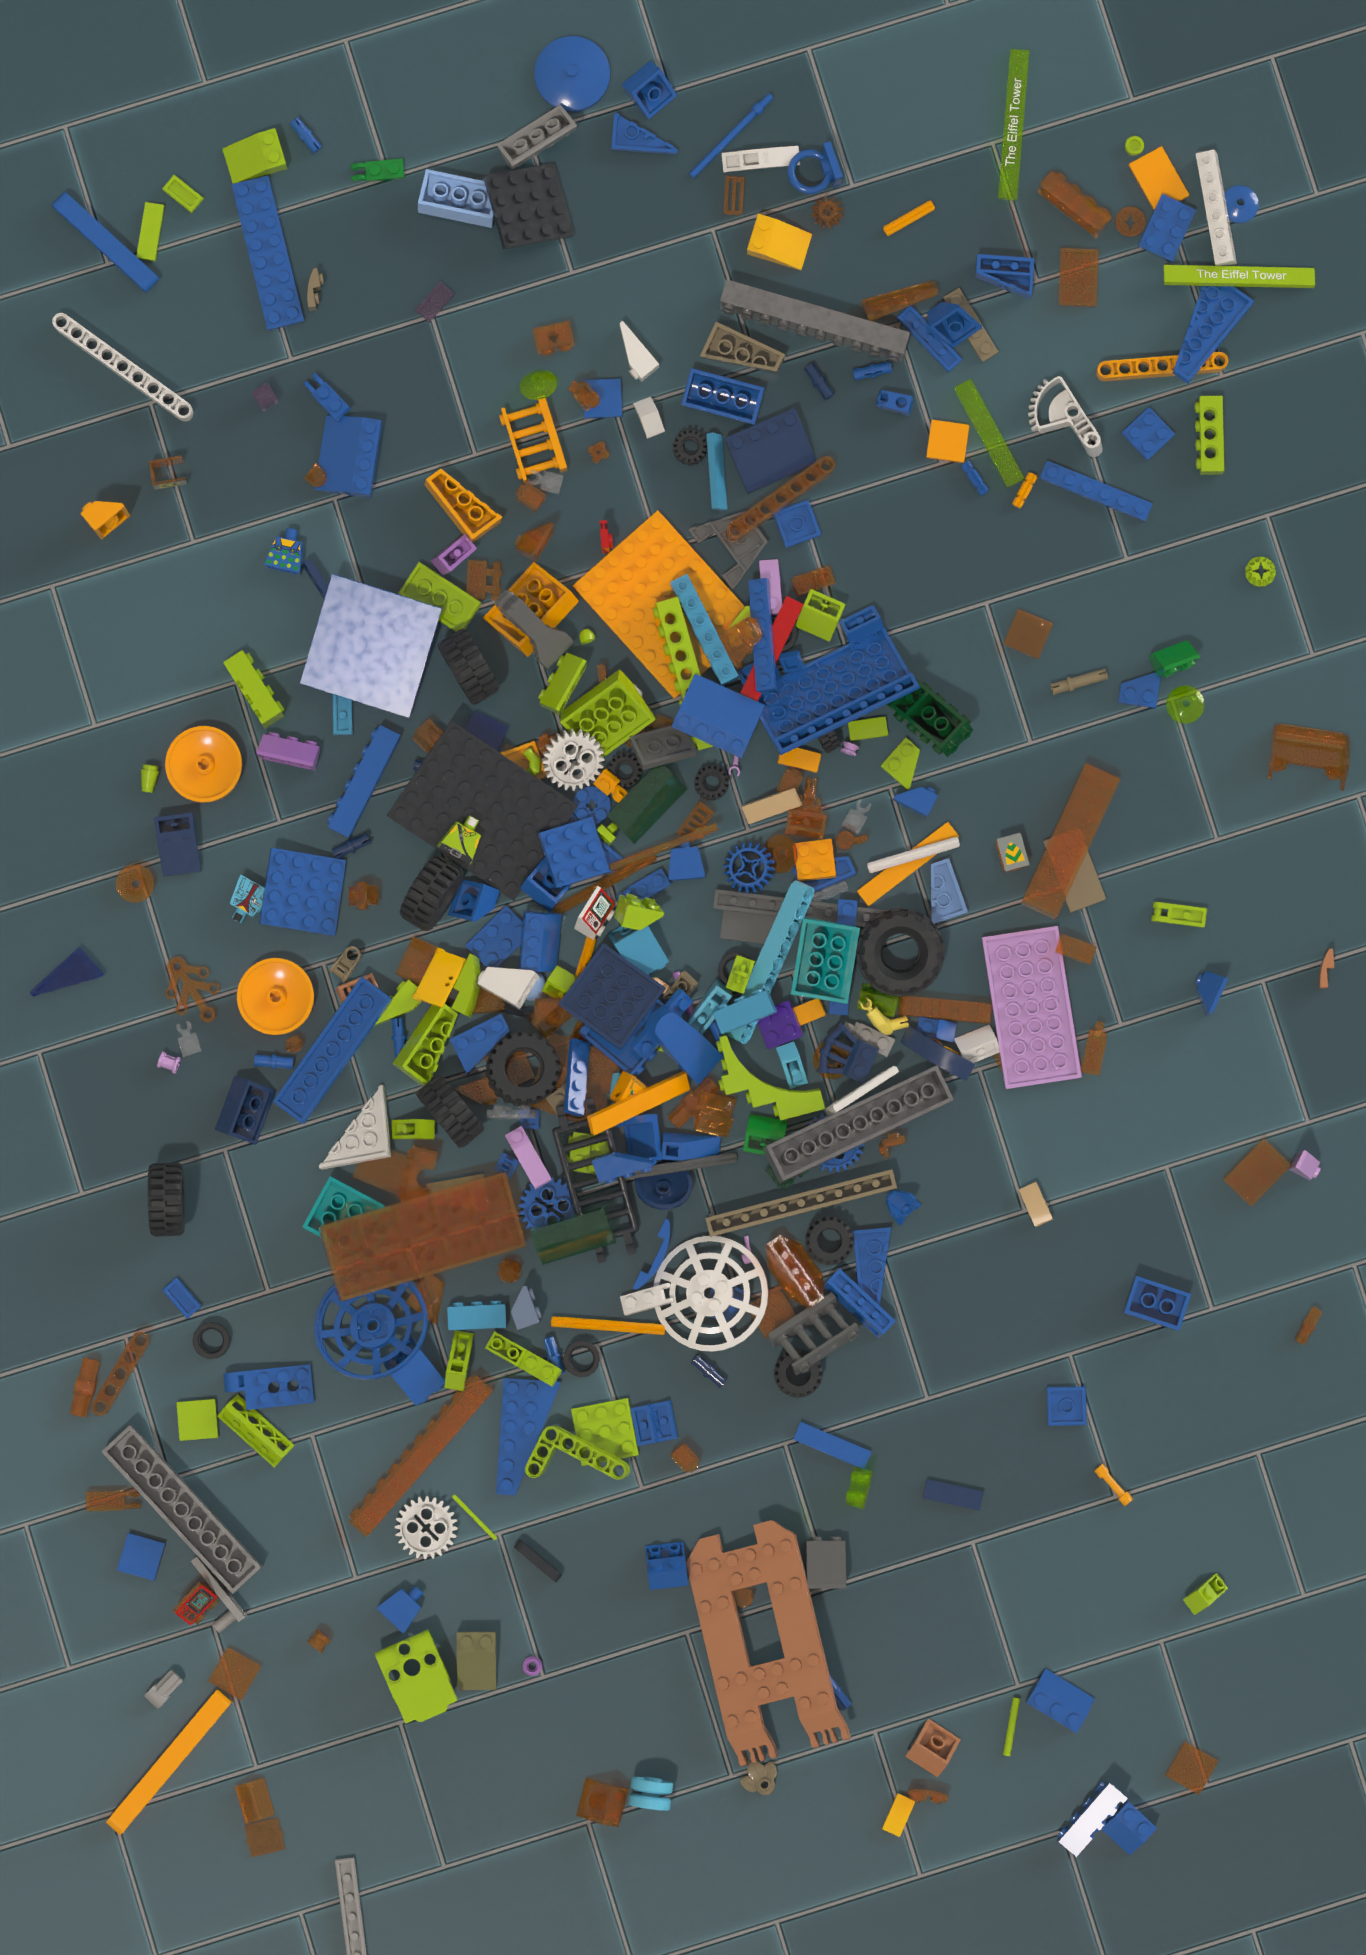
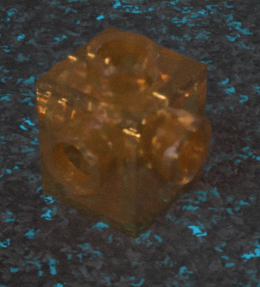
[348,882,378,910]

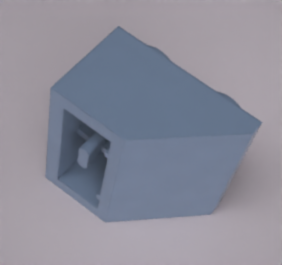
[511,1286,542,1330]

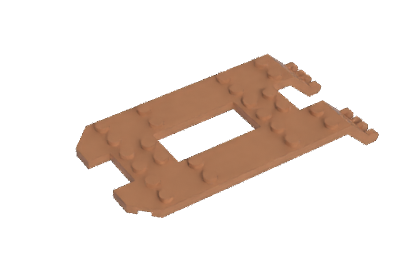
[686,1520,850,1766]

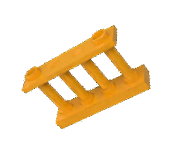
[499,395,568,484]

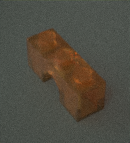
[398,1145,438,1208]

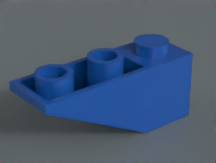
[662,1132,721,1161]
[592,1152,657,1184]

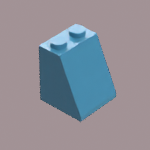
[607,925,669,975]

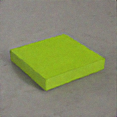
[177,1399,219,1441]

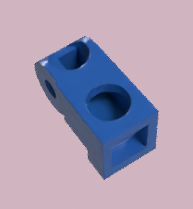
[875,390,914,417]

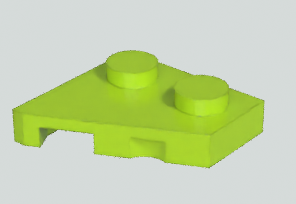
[880,738,920,790]

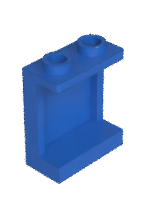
[616,1114,662,1161]

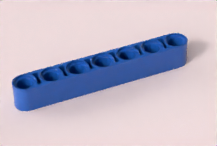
[51,191,159,293]

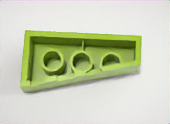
[223,650,284,728]
[392,1004,458,1086]

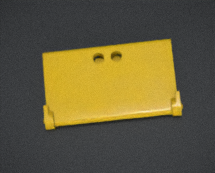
[412,947,466,1008]

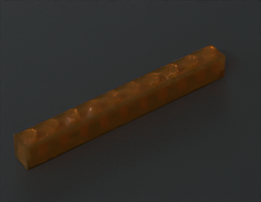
[349,1375,494,1537]

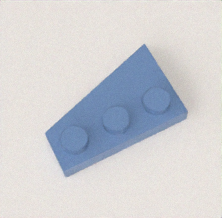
[930,858,968,924]

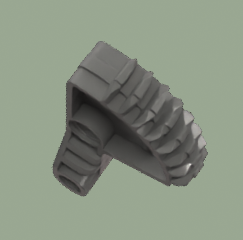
[495,591,574,670]

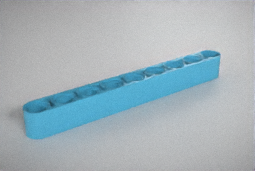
[727,880,814,1044]

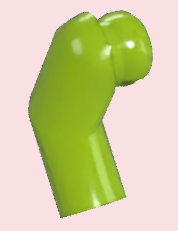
[523,748,541,776]

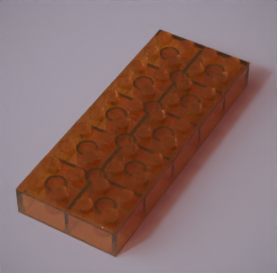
[318,1172,526,1301]

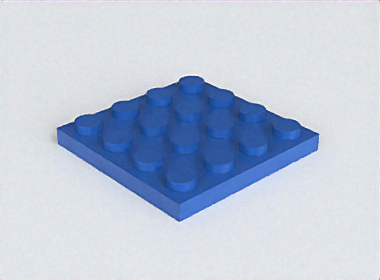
[259,848,346,936]

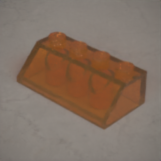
[1037,171,1112,239]

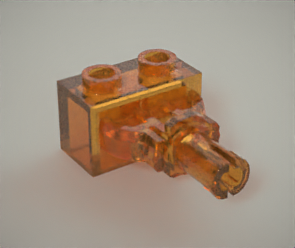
[785,778,827,840]

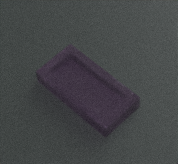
[415,282,455,323]

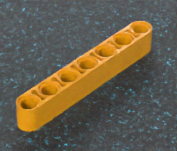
[1096,352,1228,381]

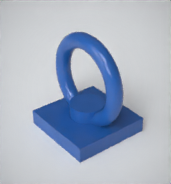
[787,141,843,194]

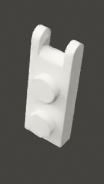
[620,1283,674,1316]

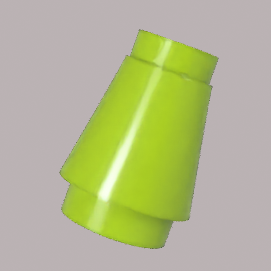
[141,764,160,793]

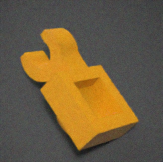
[593,769,628,803]

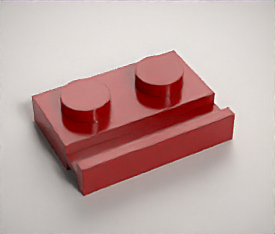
[599,520,613,554]

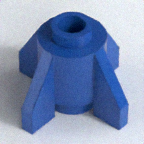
[886,1190,921,1226]

